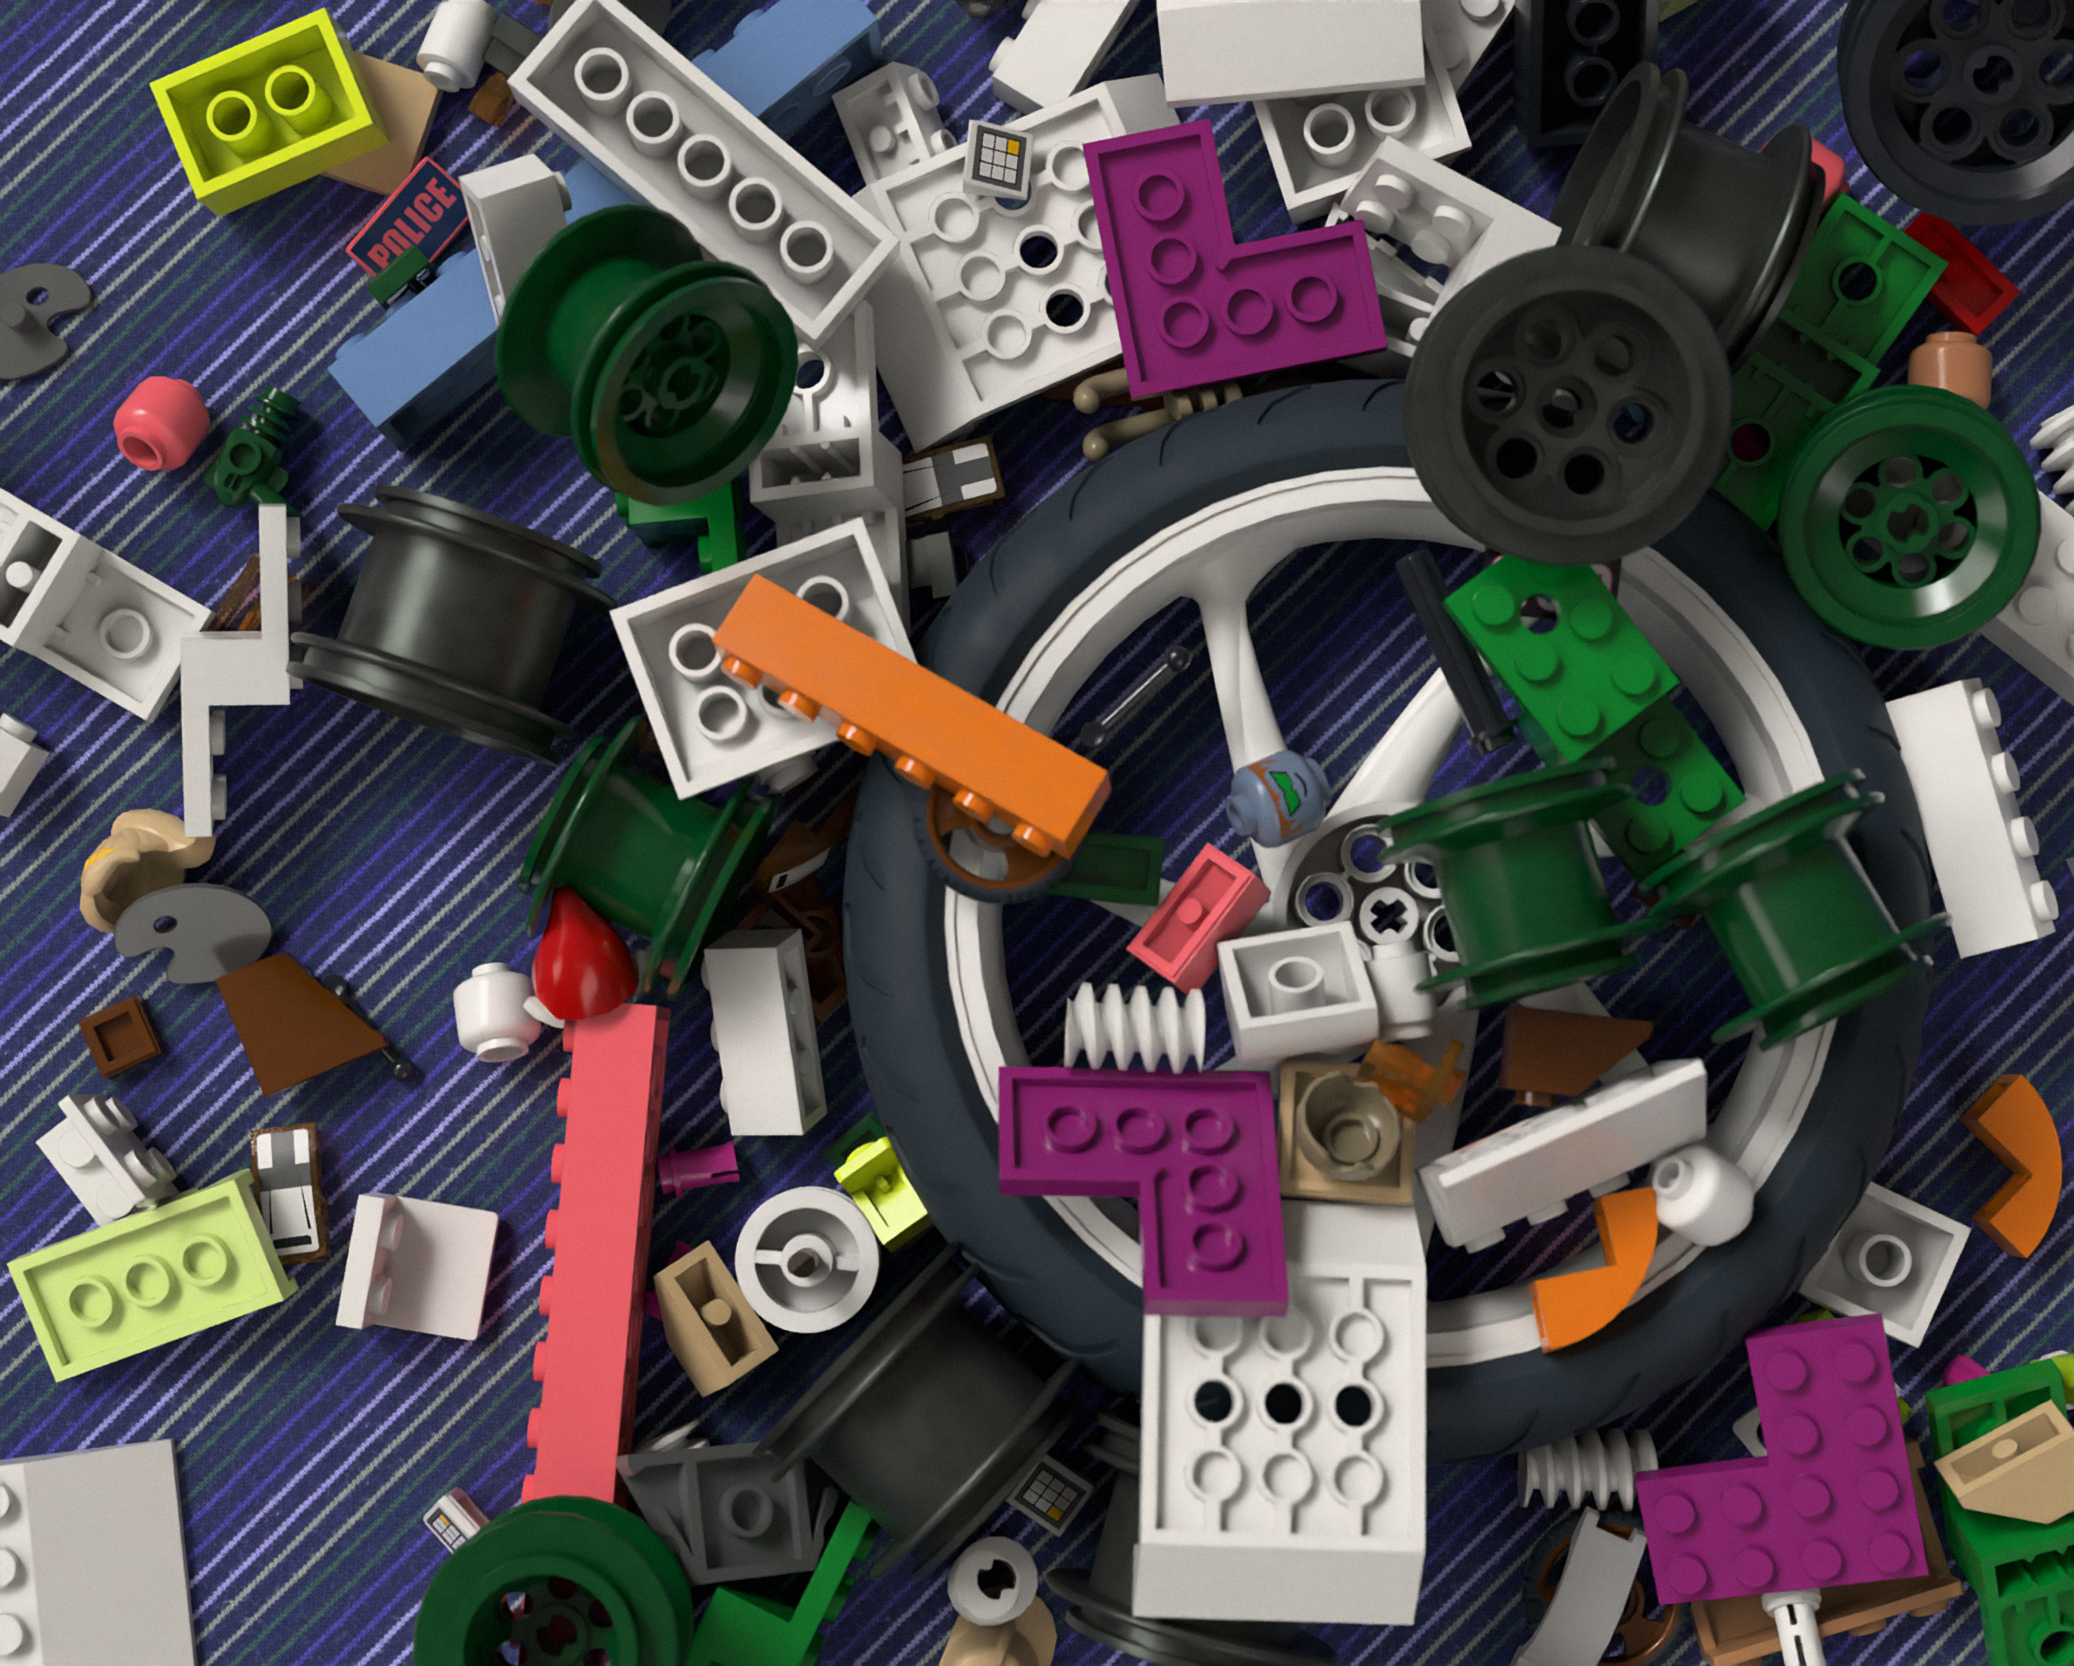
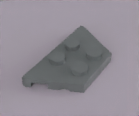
[616,1442,840,1586]

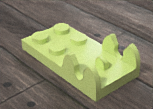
[7,1168,299,1383]

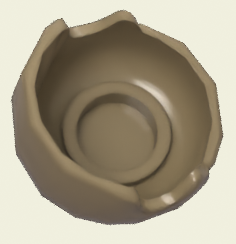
[1296,1070,1402,1181]

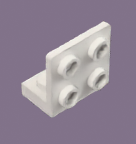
[36,1094,180,1226]
[336,1192,500,1340]

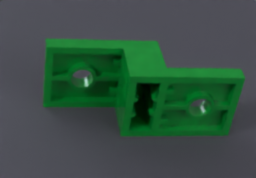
[1710,192,1949,532]
[615,474,747,575]
[1441,554,1747,882]
[1924,1358,2074,1666]
[687,1497,881,1666]

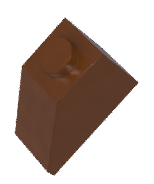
[1498,1006,1653,1108]

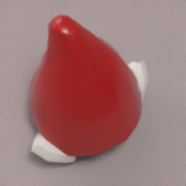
[523,886,651,1028]

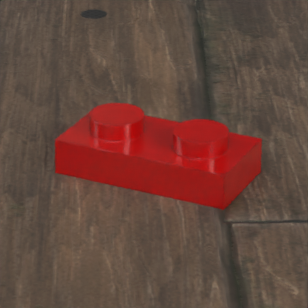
[1903,212,2021,336]

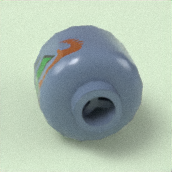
[1225,750,1331,848]

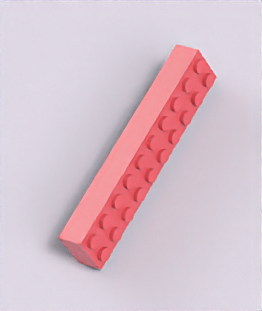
[509,1003,671,1666]

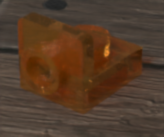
[1353,1038,1466,1125]

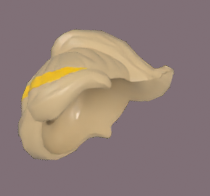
[80,808,216,933]

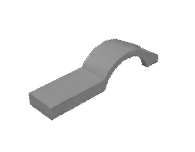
[1509,1506,1647,1666]

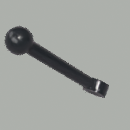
[1080,645,1191,749]
[321,974,416,1083]

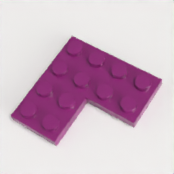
[1082,118,1388,401]
[997,1067,1289,1317]
[1635,1312,1929,1605]

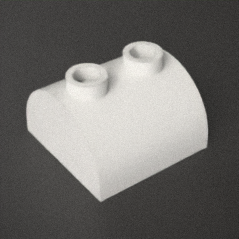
[1217,921,1379,1066]
[1794,1182,1971,1348]

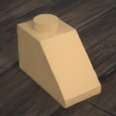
[653,1240,779,1398]
[1933,1399,2074,1524]

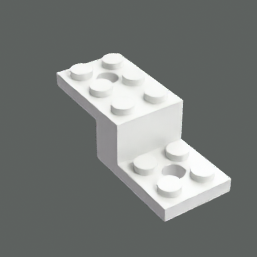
[1339,136,1629,411]
[749,300,911,638]
[180,504,303,837]

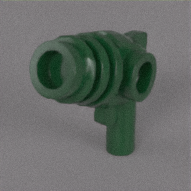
[203,385,304,525]

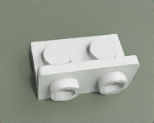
[832,62,958,185]

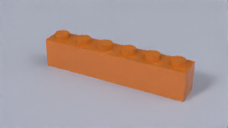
[711,573,1112,859]

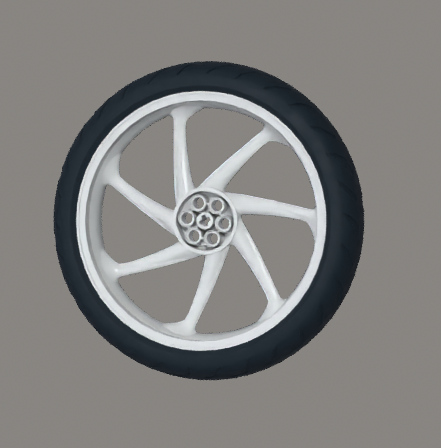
[842,379,1935,1467]

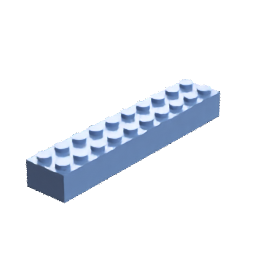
[327,0,883,452]

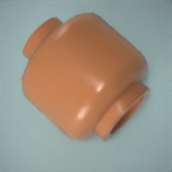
[1907,332,1993,409]

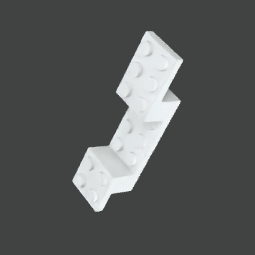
[0,488,218,723]

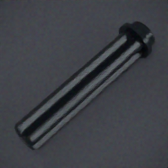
[1395,549,1519,756]

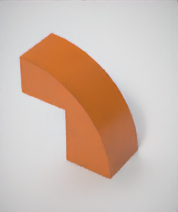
[1959,1074,2062,1258]
[1528,1186,1658,1354]

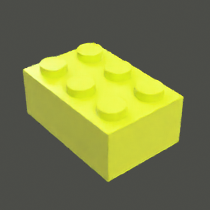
[149,7,391,217]

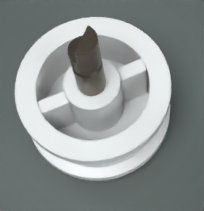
[735,1186,882,1333]

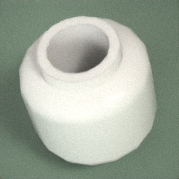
[453,963,541,1062]
[1651,1145,1754,1246]

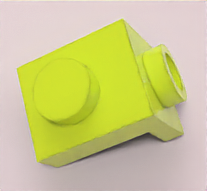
[834,1137,933,1253]

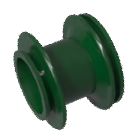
[494,203,799,506]
[1777,384,2042,650]
[517,714,783,1003]
[1375,757,1672,1013]
[1636,769,1954,1053]
[412,1495,694,1666]

